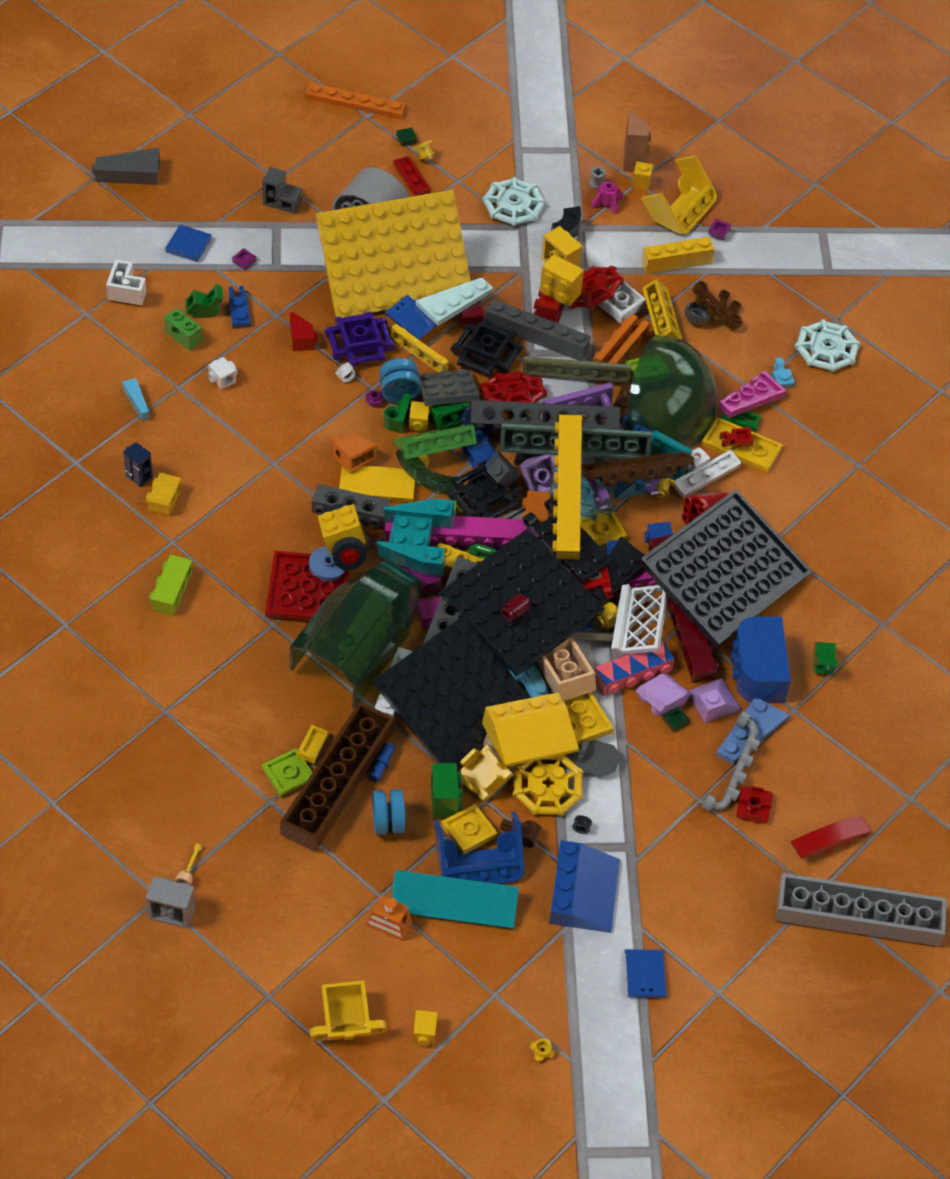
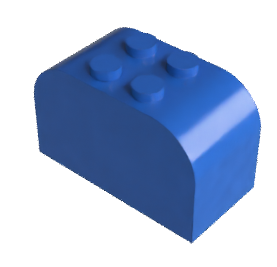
[730,617,791,703]

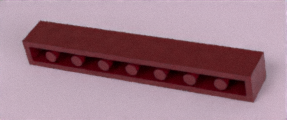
[648,535,719,683]

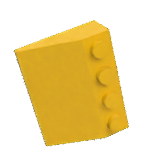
[482,692,579,767]

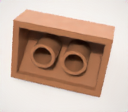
[623,111,652,172]

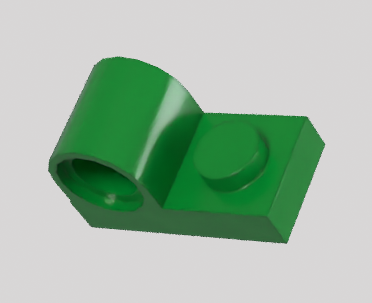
[384,393,411,434]

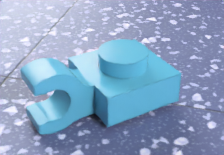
[772,357,795,388]

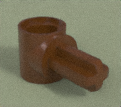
[500,819,541,848]

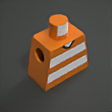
[367,896,412,941]

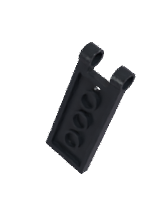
[522,496,612,584]

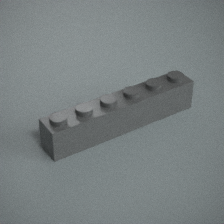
[485,299,591,361]

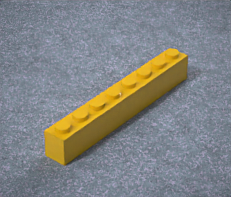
[553,415,582,560]

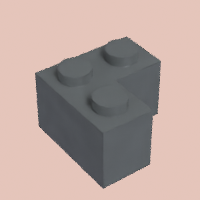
[262,167,302,214]

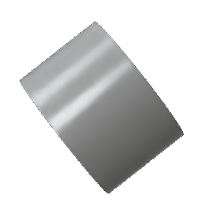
[332,167,409,210]

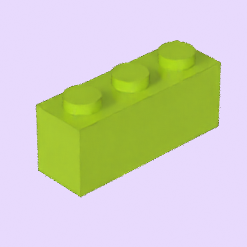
[149,554,193,616]

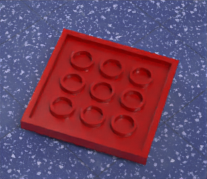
[265,550,349,624]

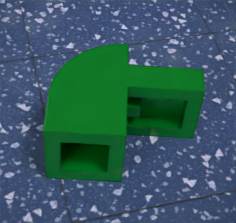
[185,284,224,318]
[813,642,838,674]

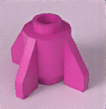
[591,182,623,214]

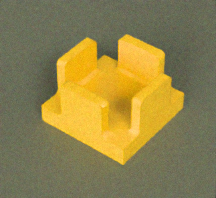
[460,745,514,802]

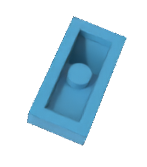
[612,479,648,499]

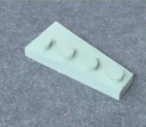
[416,278,493,326]

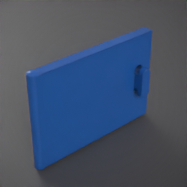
[385,295,437,340]
[624,949,666,998]

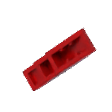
[791,816,872,859]

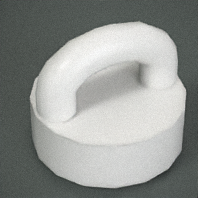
[335,363,355,383]

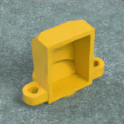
[310,980,387,1041]

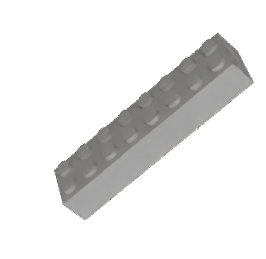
[775,873,947,946]

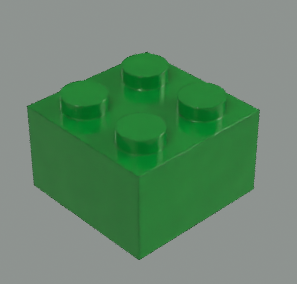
[431,763,462,820]

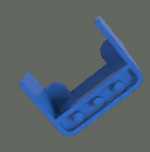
[434,811,524,884]

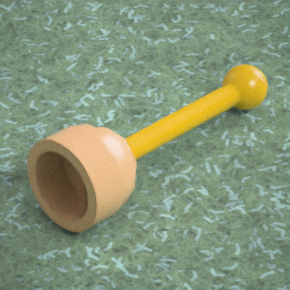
[175,844,202,885]

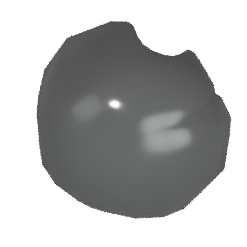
[685,301,712,326]

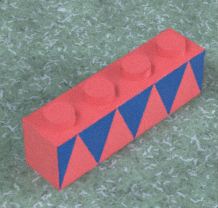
[594,641,674,696]

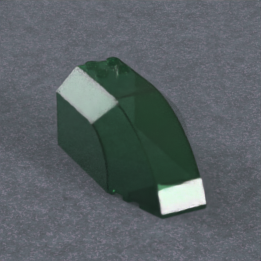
[289,560,424,709]

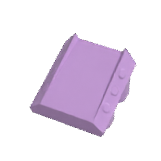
[635,673,691,716]

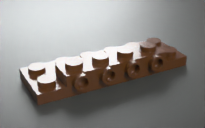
[581,451,694,486]

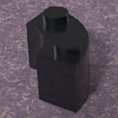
[551,206,581,238]

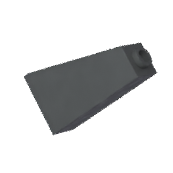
[92,148,160,185]

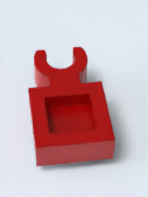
[719,427,754,448]

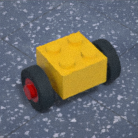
[318,504,367,570]

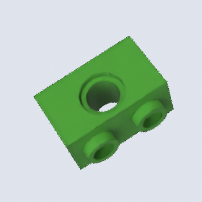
[164,308,203,351]

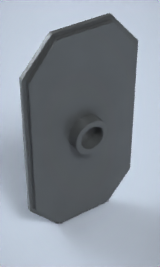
[551,740,621,777]

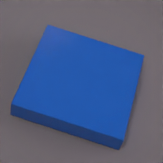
[165,224,212,262]

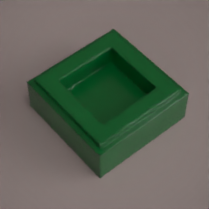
[396,127,418,146]
[662,706,690,733]

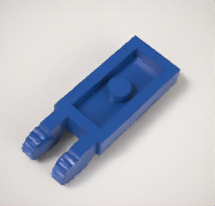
[228,285,251,329]

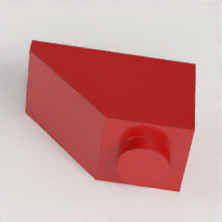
[290,312,318,351]

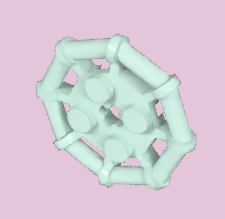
[482,177,546,227]
[794,319,861,373]

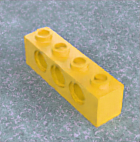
[642,279,683,349]

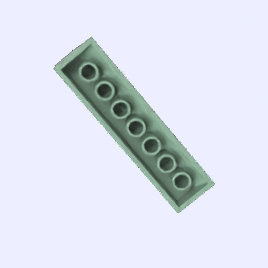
[500,423,652,459]

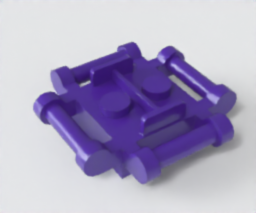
[324,311,396,367]

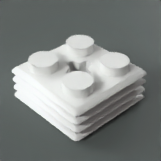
[598,281,646,323]

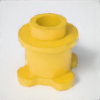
[413,140,435,161]
[654,476,675,498]

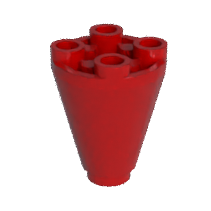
[681,492,728,524]

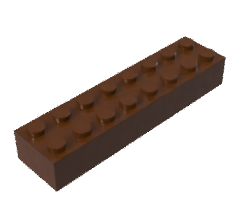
[280,701,395,852]

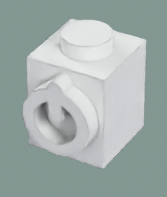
[208,357,238,390]

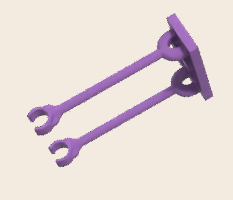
[542,382,661,509]

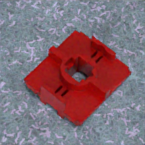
[736,786,773,824]

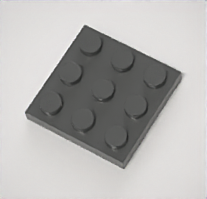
[419,369,479,406]

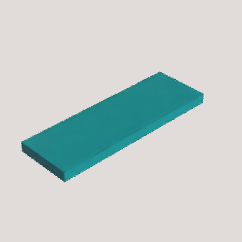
[392,870,519,929]

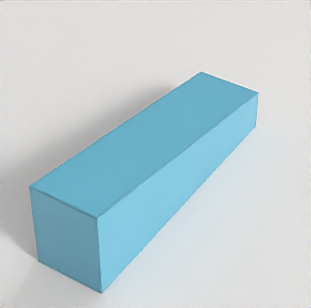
[122,378,149,421]

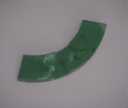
[396,449,457,494]

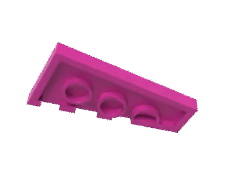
[719,370,787,417]

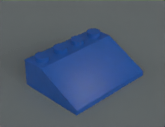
[549,840,620,933]

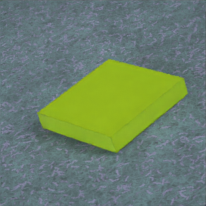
[261,748,313,798]

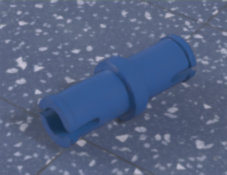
[368,742,396,782]

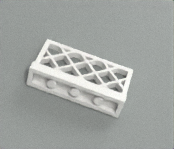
[611,584,668,658]

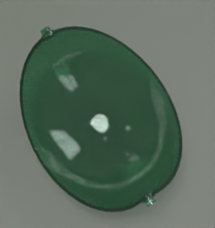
[627,335,718,455]

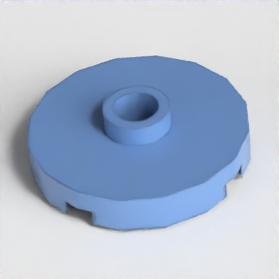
[309,546,346,582]

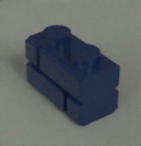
[123,442,153,487]

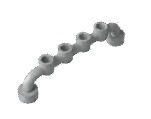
[701,710,760,812]

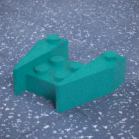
[377,499,455,577]

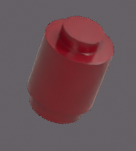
[501,594,530,622]

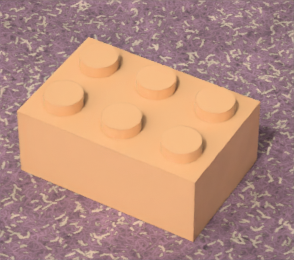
[537,637,596,701]

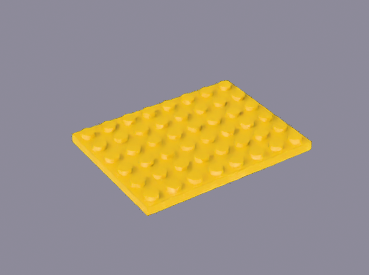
[315,190,471,318]

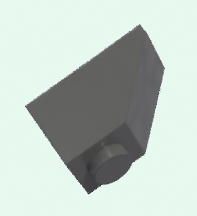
[485,450,521,488]

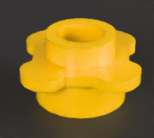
[530,1038,555,1062]

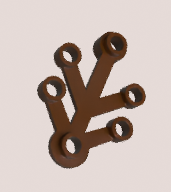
[692,281,743,330]

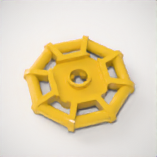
[512,754,584,817]

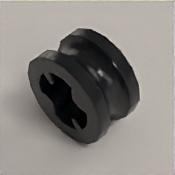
[572,815,592,834]

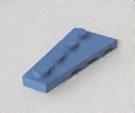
[716,698,790,765]

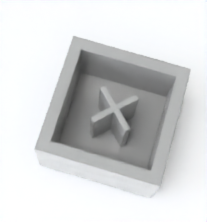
[146,877,196,929]

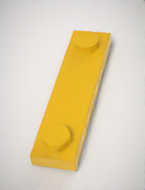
[391,324,449,373]

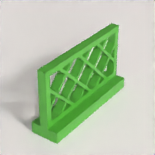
[393,424,477,459]

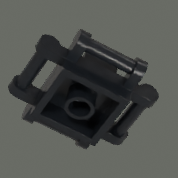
[450,319,524,378]
[447,463,524,518]

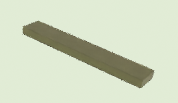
[523,356,632,383]

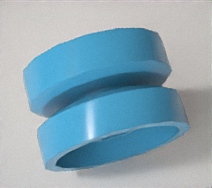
[379,358,421,404]
[372,789,406,836]

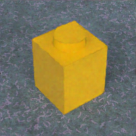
[632,161,653,190]
[409,401,430,431]
[413,1010,438,1046]

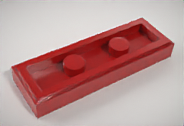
[393,156,431,196]

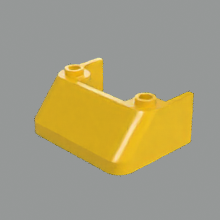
[641,155,717,235]

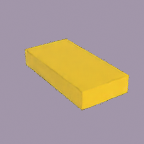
[296,724,330,764]

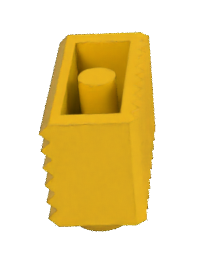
[146,472,182,516]

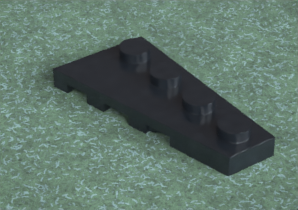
[588,536,645,606]

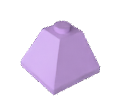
[520,454,558,492]
[688,678,740,723]

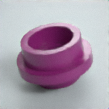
[366,390,384,407]

